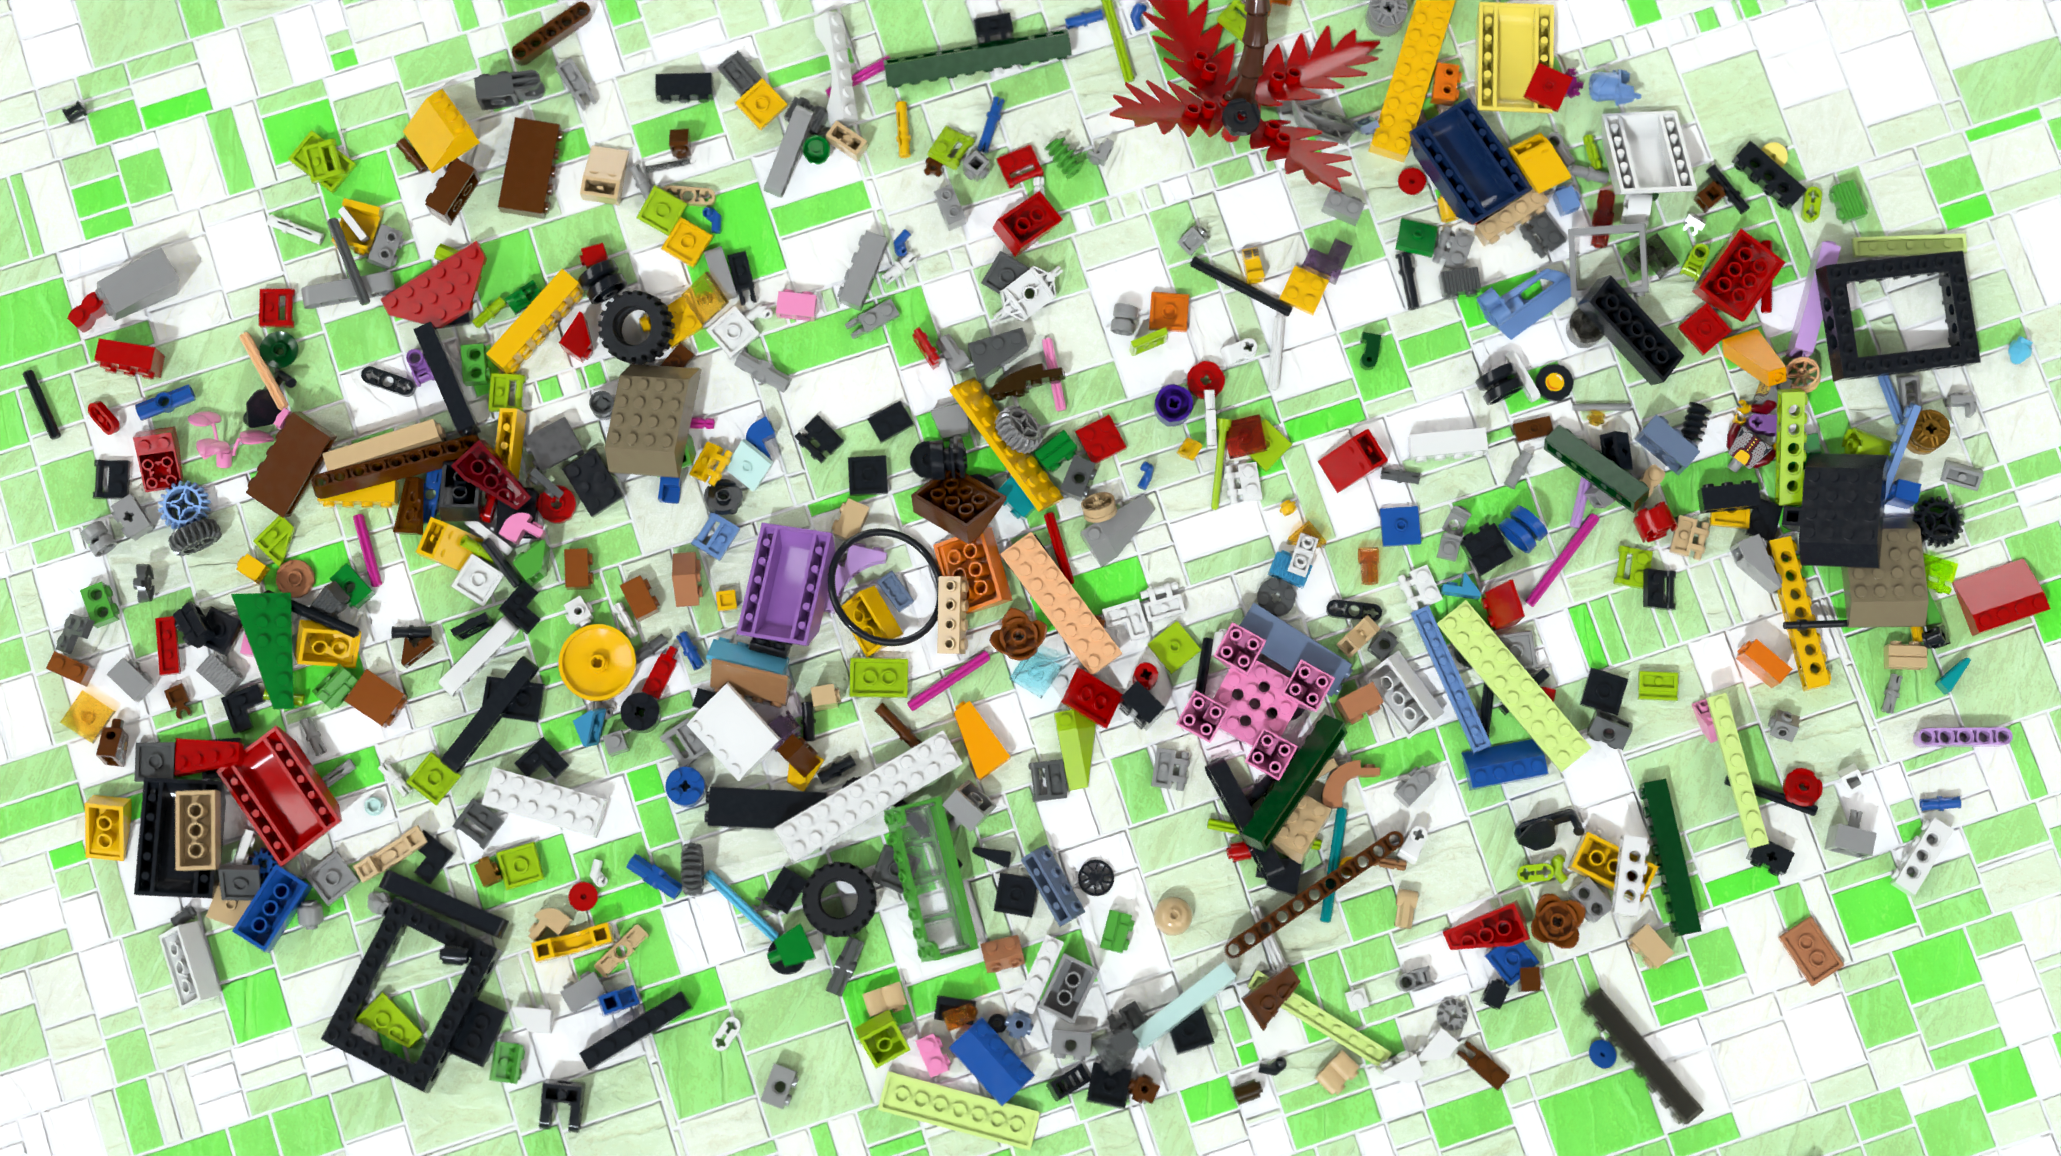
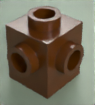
[1128,1073,1161,1104]

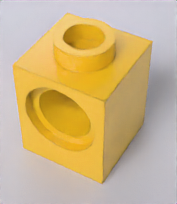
[236,554,270,584]

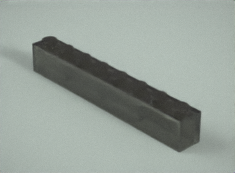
[1580,987,1704,1126]

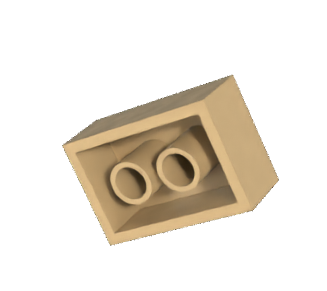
[1271,795,1332,864]

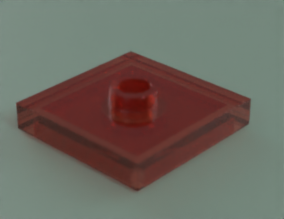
[1226,414,1267,459]

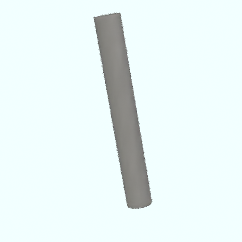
[1572,403,1630,411]

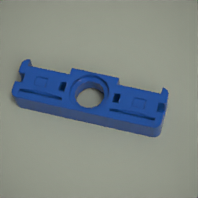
[423,469,442,524]

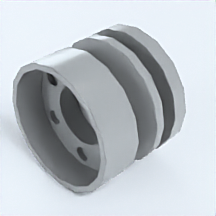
[1365,0,1408,37]

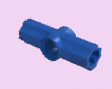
[135,384,196,421]
[626,854,682,900]

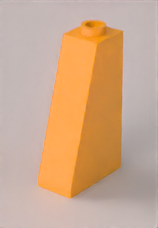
[1722,329,1786,387]
[954,701,1011,781]

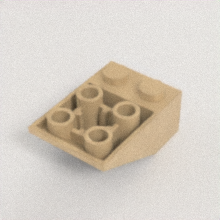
[580,146,629,206]

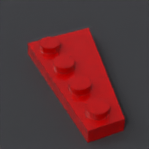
[175,738,244,777]

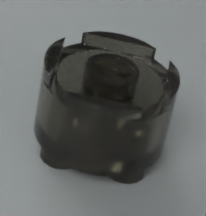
[1566,308,1604,348]

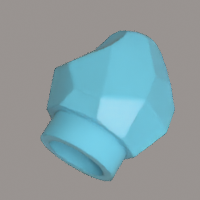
[2008,336,2033,364]

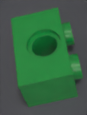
[329,563,375,609]

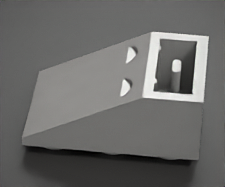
[1730,534,1782,594]

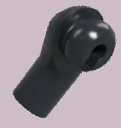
[1258,1057,1286,1076]

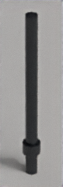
[1783,619,1848,631]

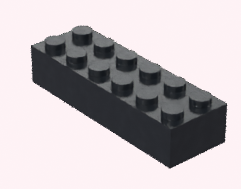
[1577,275,1685,386]

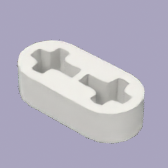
[712,1017,741,1051]

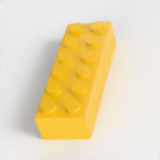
[486,269,584,374]

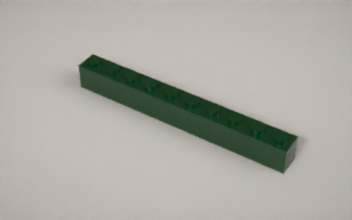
[883,29,1072,88]

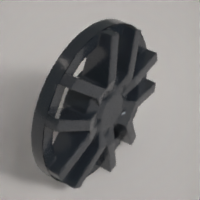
[1078,860,1114,896]

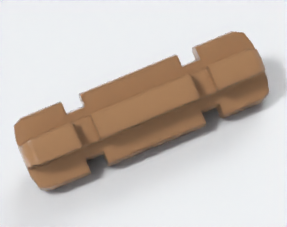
[1373,855,1407,871]

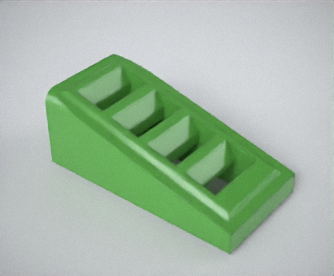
[1925,587,1943,627]

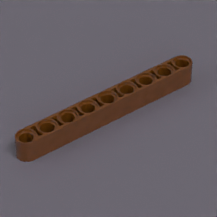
[311,435,480,499]

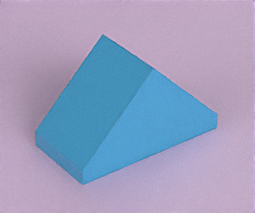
[573,708,606,747]

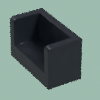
[934,995,976,1025]

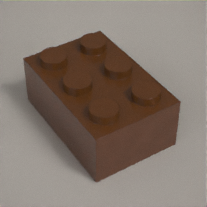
[425,158,481,226]

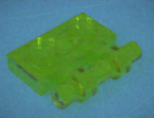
[1923,553,1958,594]

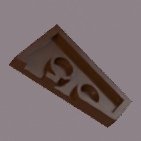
[393,477,424,535]
[1241,965,1301,1032]

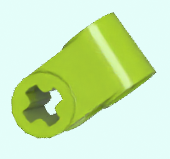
[1679,243,1710,282]

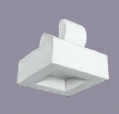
[1684,212,1707,236]

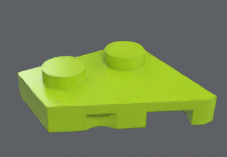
[253,516,295,567]

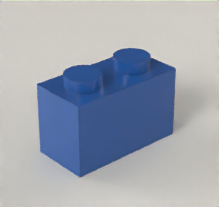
[1885,479,1922,509]

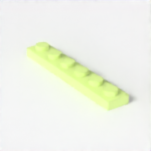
[1852,234,1967,258]

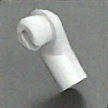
[744,306,773,323]

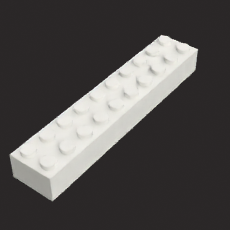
[774,731,963,863]

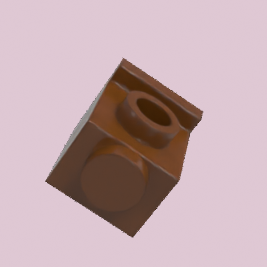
[1693,181,1726,214]

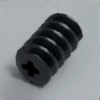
[1681,402,1712,444]

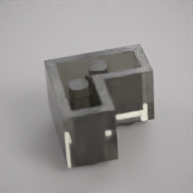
[1623,233,1679,279]

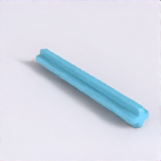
[704,870,779,942]

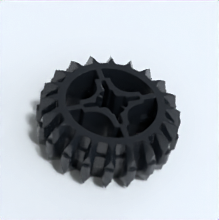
[1912,496,1965,548]

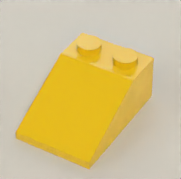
[294,620,361,668]
[85,795,132,861]

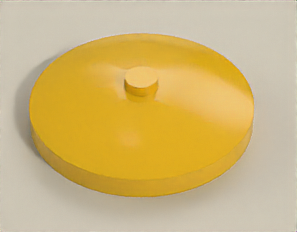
[558,624,637,702]

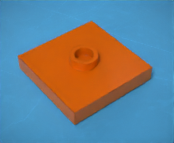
[1149,292,1189,333]

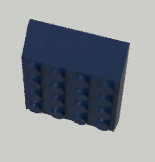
[1409,98,1533,225]

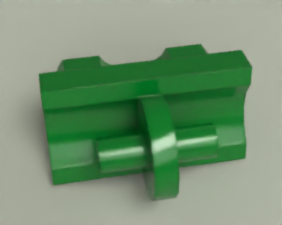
[505,280,541,315]

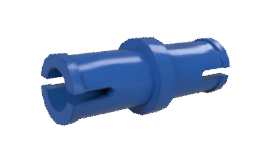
[1065,8,1104,30]
[676,631,705,671]
[1919,796,1961,811]

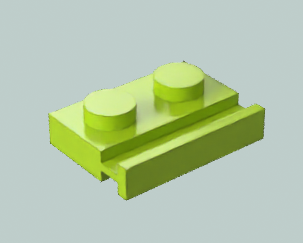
[1638,671,1678,701]

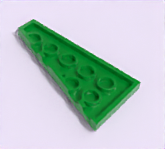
[231,593,294,710]

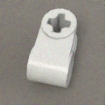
[1220,338,1257,368]
[1396,826,1428,865]

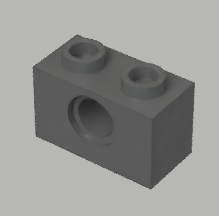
[1060,455,1097,502]
[1587,709,1633,750]

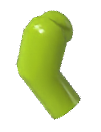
[1550,854,1568,884]

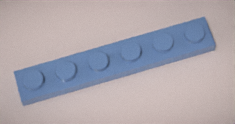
[1885,403,1921,501]

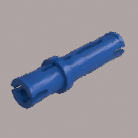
[977,97,1005,153]

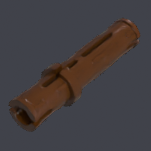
[874,703,922,749]

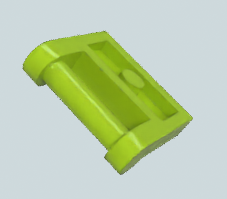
[1216,0,1247,44]
[927,126,975,170]
[302,139,346,184]
[488,373,526,412]
[1613,546,1653,589]

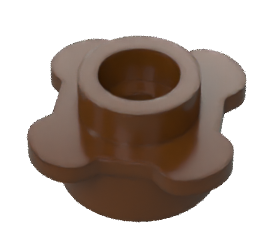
[924,157,944,177]

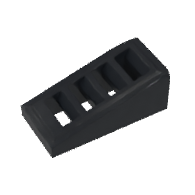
[972,847,1011,868]
[1046,1063,1090,1102]

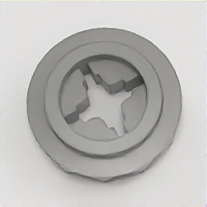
[1436,999,1468,1031]

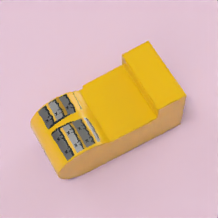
[1242,247,1265,284]

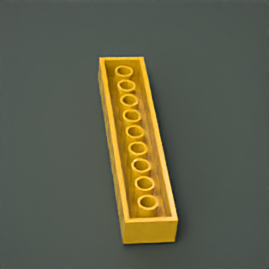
[1368,0,1455,163]

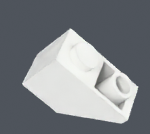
[512,1003,554,1034]
[1415,1028,1460,1061]
[1375,1051,1424,1084]

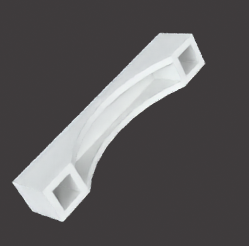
[814,11,858,126]

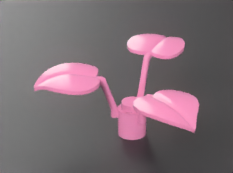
[188,411,274,468]

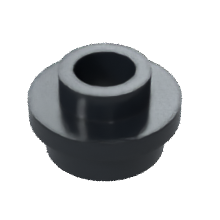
[988,1014,1007,1034]

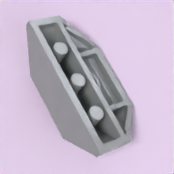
[1291,100,1357,145]

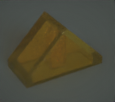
[1286,521,1326,548]

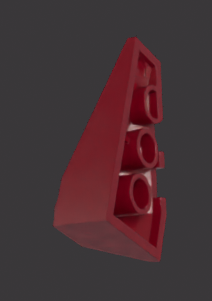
[451,439,532,510]

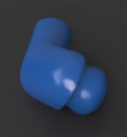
[1137,461,1154,490]

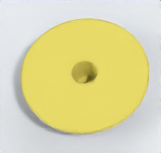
[1761,142,1788,167]

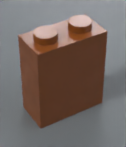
[344,669,408,729]

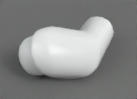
[590,859,608,887]

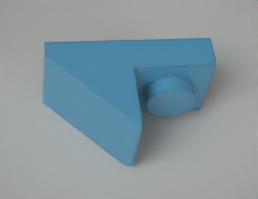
[1440,572,1481,600]

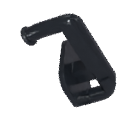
[243,370,297,428]
[1514,809,1585,851]

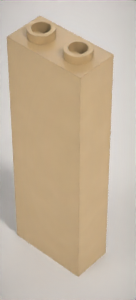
[322,419,447,471]

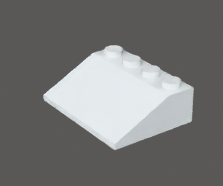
[687,682,781,781]

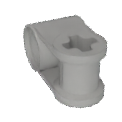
[1395,965,1435,992]

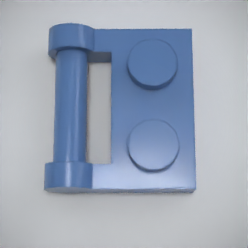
[691,513,740,561]

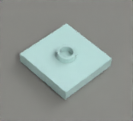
[725,439,774,492]

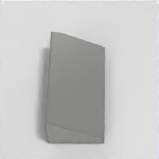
[1940,460,1984,491]

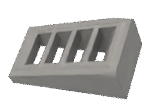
[1896,375,1923,413]

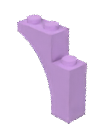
[824,543,888,614]

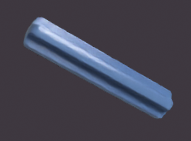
[1877,375,1905,424]

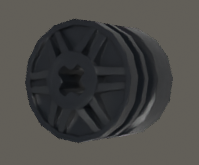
[930,438,967,481]

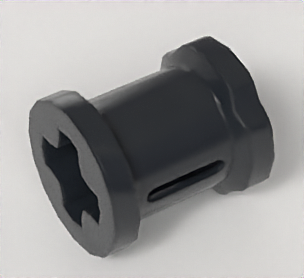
[62,100,87,124]

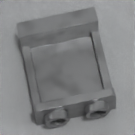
[523,417,585,474]

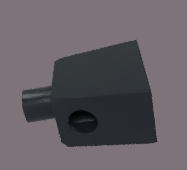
[1255,858,1301,897]

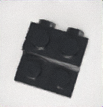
[1460,522,1514,577]

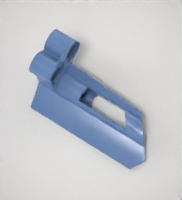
[1477,268,1571,340]

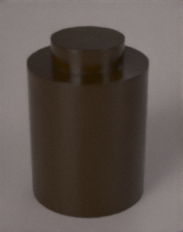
[1232,1079,1263,1105]

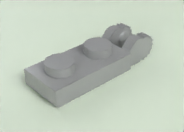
[555,58,597,111]
[845,299,900,339]

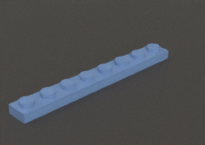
[1411,605,1491,754]

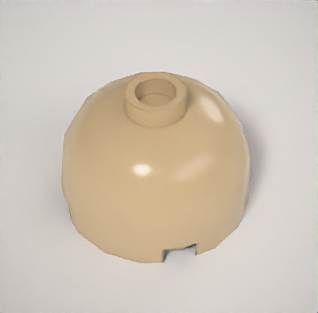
[1153,897,1192,936]

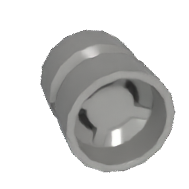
[1110,303,1138,336]
[80,521,117,557]

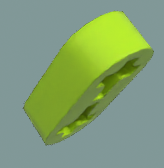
[1801,186,1822,223]
[1517,863,1555,883]

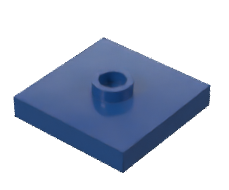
[1379,506,1421,547]
[1484,942,1540,987]

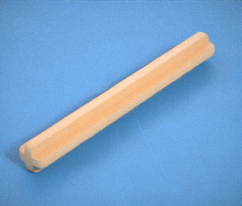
[239,332,289,410]

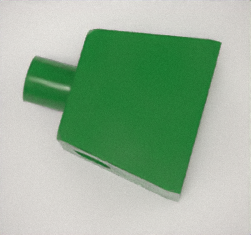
[767,923,817,967]

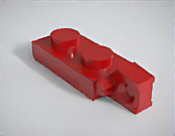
[641,646,678,700]

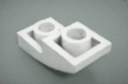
[1287,533,1319,577]

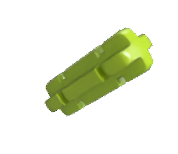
[1583,134,1602,170]

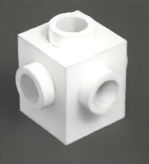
[564,596,594,628]

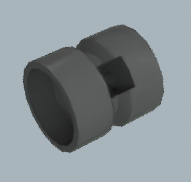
[589,391,614,420]

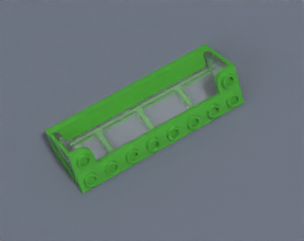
[884,796,979,962]

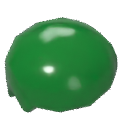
[802,135,831,165]

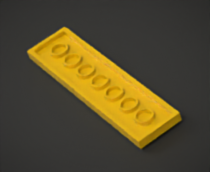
[949,377,1063,512]

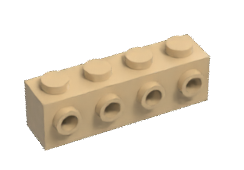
[1473,189,1549,247]
[937,576,969,654]

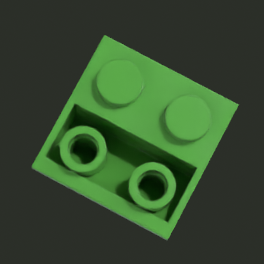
[512,540,551,587]

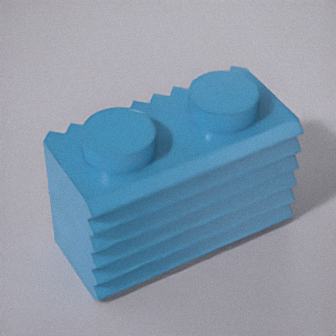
[1267,550,1312,589]

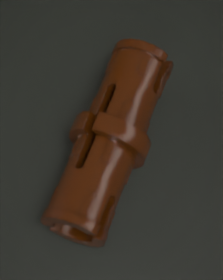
[396,138,428,173]

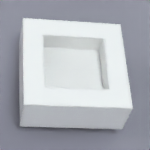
[1344,987,1369,1012]

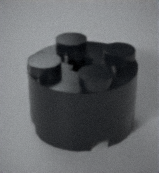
[621,692,662,733]

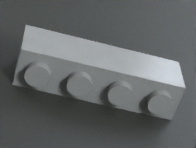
[837,230,888,311]

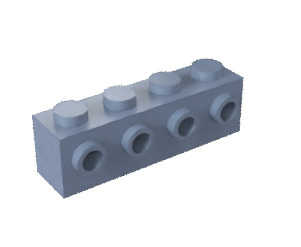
[1021,844,1086,927]

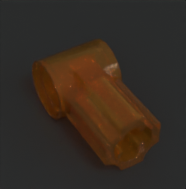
[1358,547,1379,585]
[941,1003,978,1032]

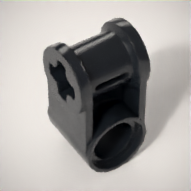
[1922,625,1951,649]

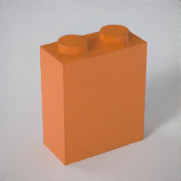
[1736,639,1792,688]

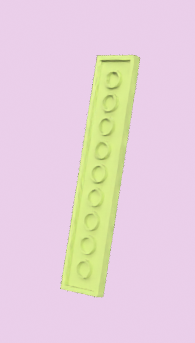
[1437,600,1592,773]

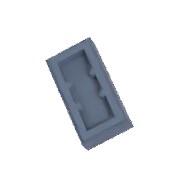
[877,571,915,613]

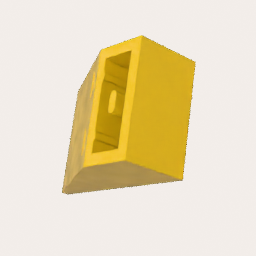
[1508,132,1572,194]
[416,517,484,571]

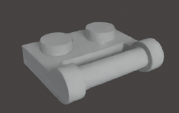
[660,718,710,767]

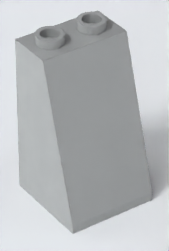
[95,247,180,321]

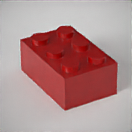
[94,338,165,380]

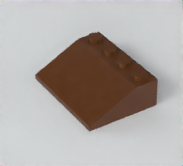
[911,470,1007,544]

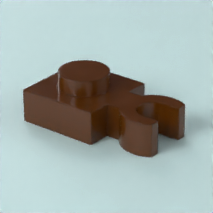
[164,683,193,720]

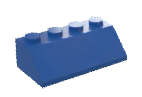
[1461,739,1549,791]
[232,864,313,953]
[949,1017,1035,1107]

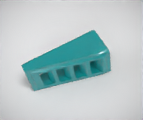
[1935,657,1971,695]

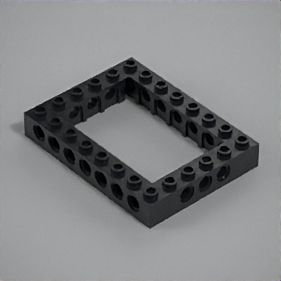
[1815,250,1981,382]
[321,897,503,1093]

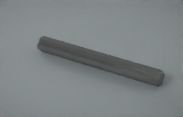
[327,218,371,306]

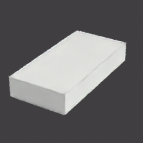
[338,206,370,243]

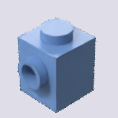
[1552,185,1581,217]

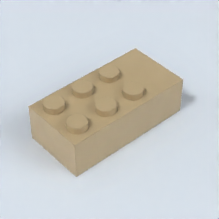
[175,790,221,871]

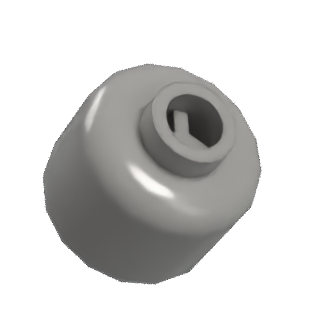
[297,900,324,930]

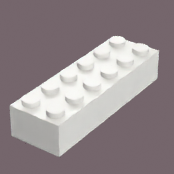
[482,767,608,838]

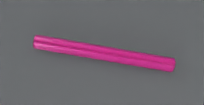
[1525,513,1599,607]

